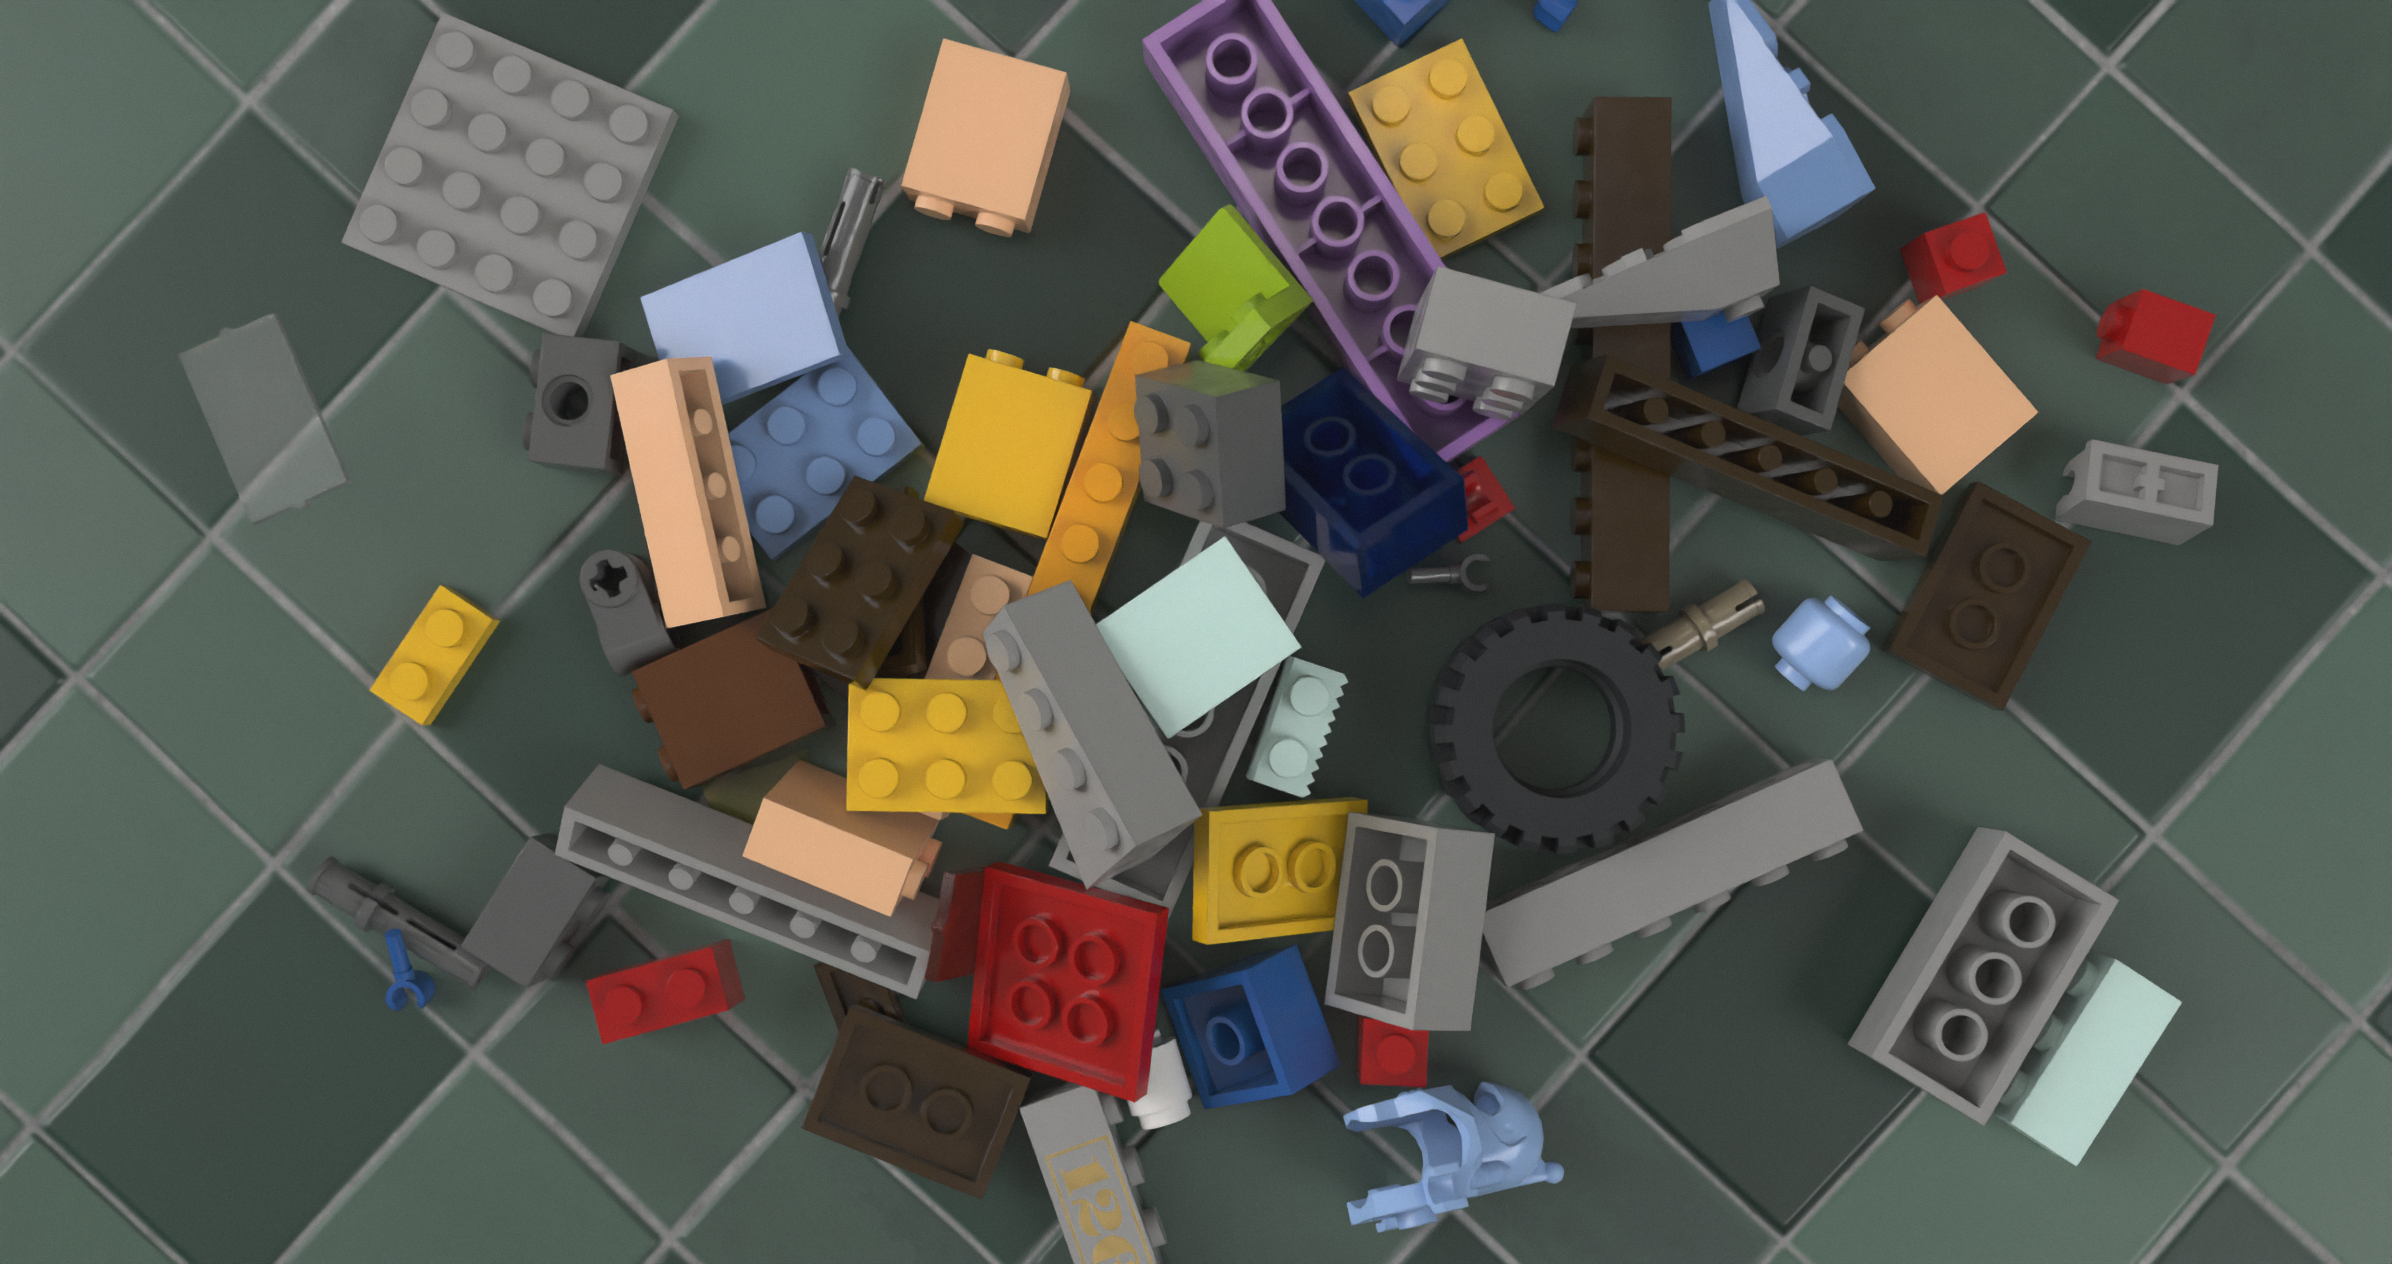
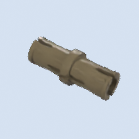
[1638,578,1765,671]

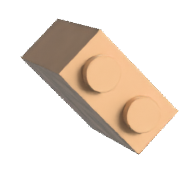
[901,38,1071,237]
[1838,295,2038,495]
[742,759,943,917]

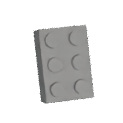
[1396,266,1577,420]
[1324,812,1495,1031]

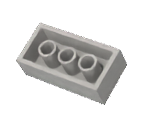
[1848,827,2119,1126]

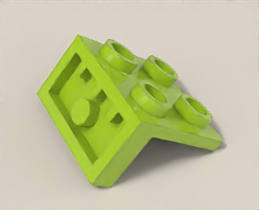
[1159,204,1314,372]

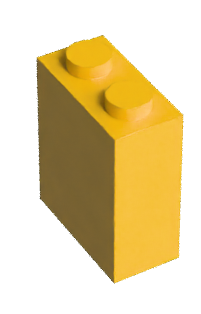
[924,349,1095,542]

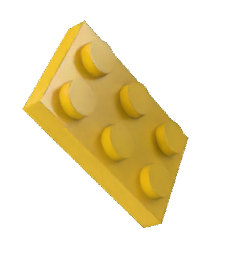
[1347,38,1545,260]
[846,678,1048,814]
[1192,797,1368,945]

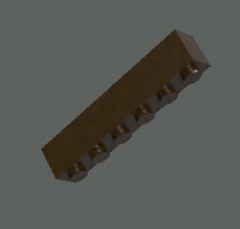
[1552,354,1944,562]

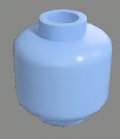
[1772,595,1871,691]

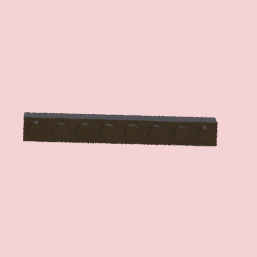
[1570,97,1672,614]

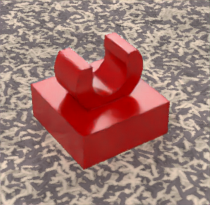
[1425,456,1516,544]

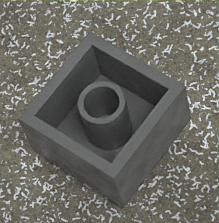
[1134,360,1286,528]

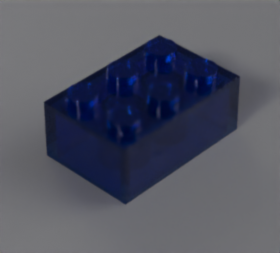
[1279,367,1468,598]

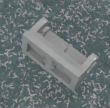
[2055,439,2219,545]

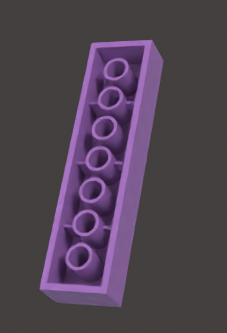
[1142,0,1536,482]

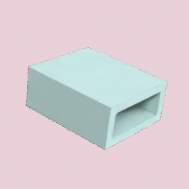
[1096,536,1301,739]

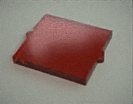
[925,866,986,982]

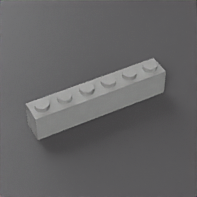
[1482,757,1863,990]
[555,764,956,999]

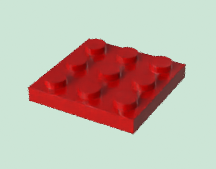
[967,861,1169,1103]

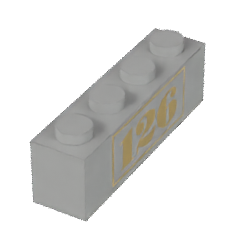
[1019,1081,1167,1264]

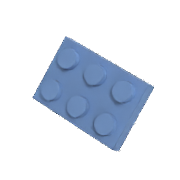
[728,346,925,561]

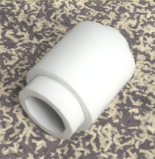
[1127,1028,1192,1130]

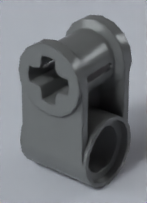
[579,549,682,677]

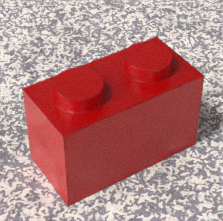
[586,938,745,1045]

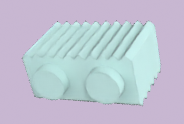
[1246,656,1348,798]

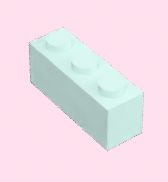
[1992,952,2182,1167]

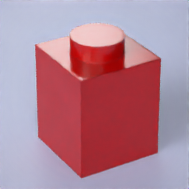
[1899,212,2007,304]
[2096,289,2216,384]
[1355,1014,1429,1087]

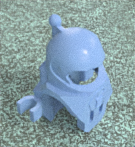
[1343,1082,1564,1233]

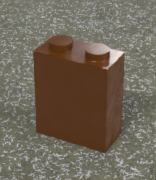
[632,608,837,790]

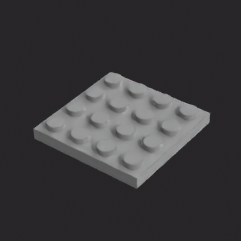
[341,12,679,337]

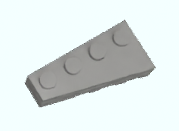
[982,580,1202,890]

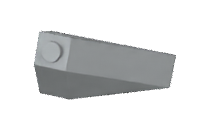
[1540,196,1780,328]

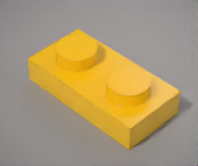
[369,585,501,725]

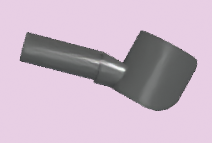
[1406,553,1493,593]

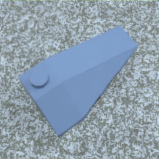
[1708,0,1876,250]

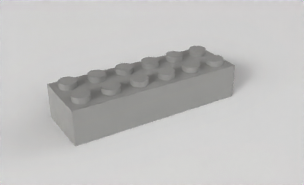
[1049,521,1326,918]

